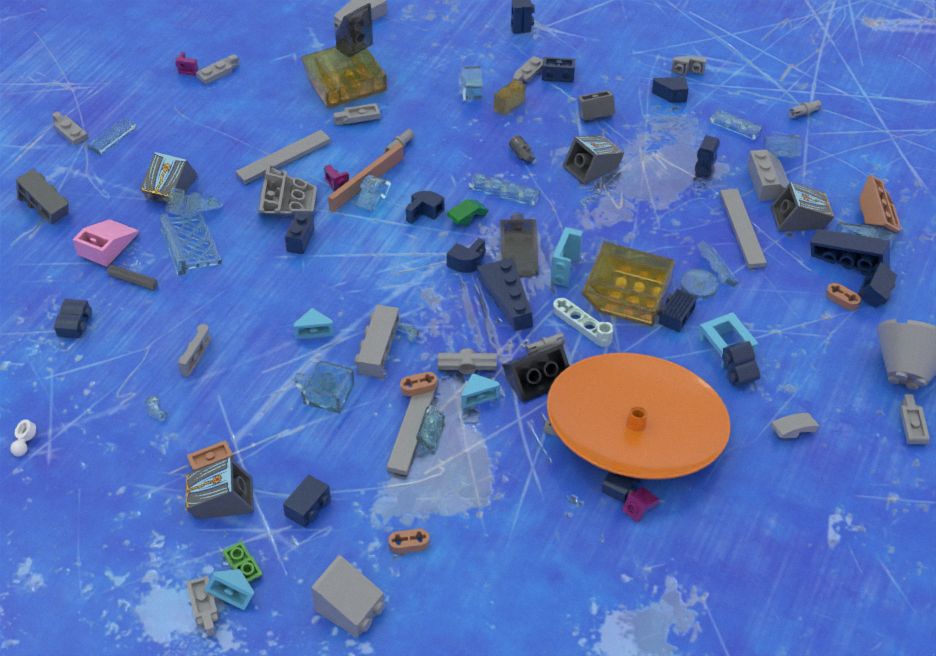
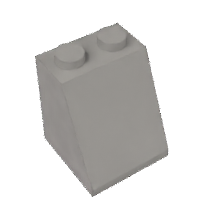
[311,555,385,637]

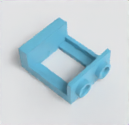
[551,227,583,287]
[698,312,758,369]

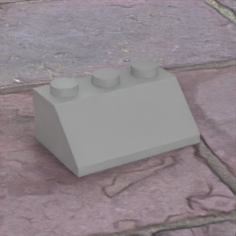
[747,149,789,201]

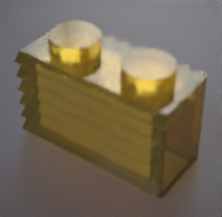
[493,79,526,116]

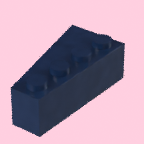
[810,229,890,276]
[477,257,533,331]

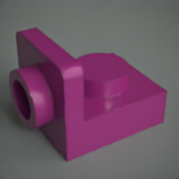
[175,52,198,76]
[324,164,349,191]
[622,487,660,522]

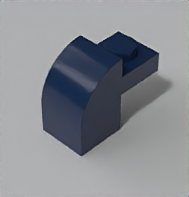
[405,191,445,224]
[446,238,486,273]

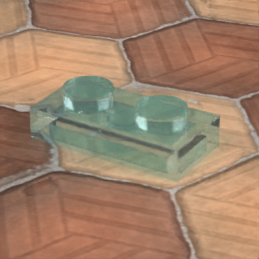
[416,405,445,450]

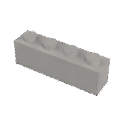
[354,305,400,378]

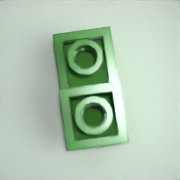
[222,541,263,583]

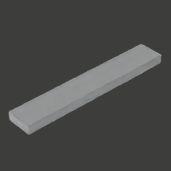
[235,130,331,185]
[720,189,767,269]
[387,377,439,475]

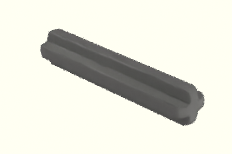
[107,265,158,290]

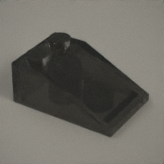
[335,3,373,58]

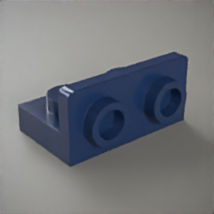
[542,57,576,82]

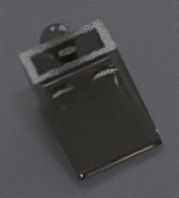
[499,213,539,276]

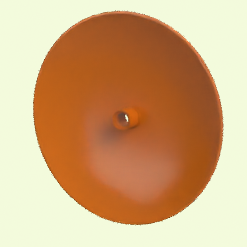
[547,353,730,479]

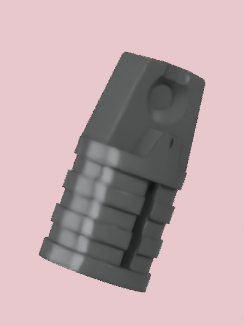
[509,135,536,163]

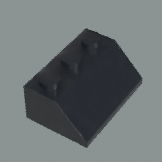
[502,344,569,402]

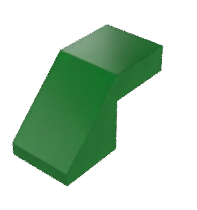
[446,199,489,226]

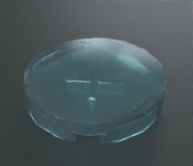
[681,269,718,300]

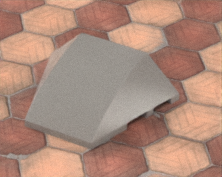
[257,163,317,216]

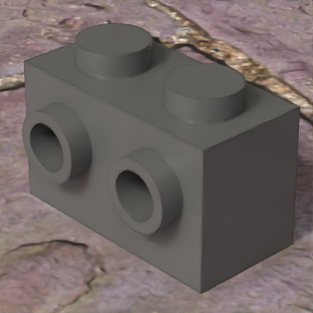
[577,90,616,121]

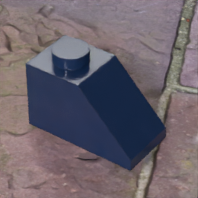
[652,77,689,103]

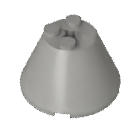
[877,319,936,390]

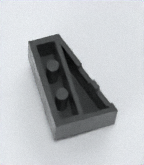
[16,169,69,224]

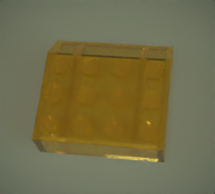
[301,39,387,109]
[582,241,676,327]

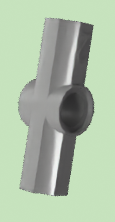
[438,348,497,375]

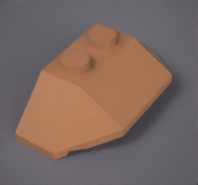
[859,174,902,232]

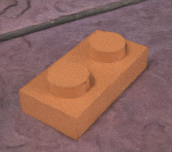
[187,440,234,471]

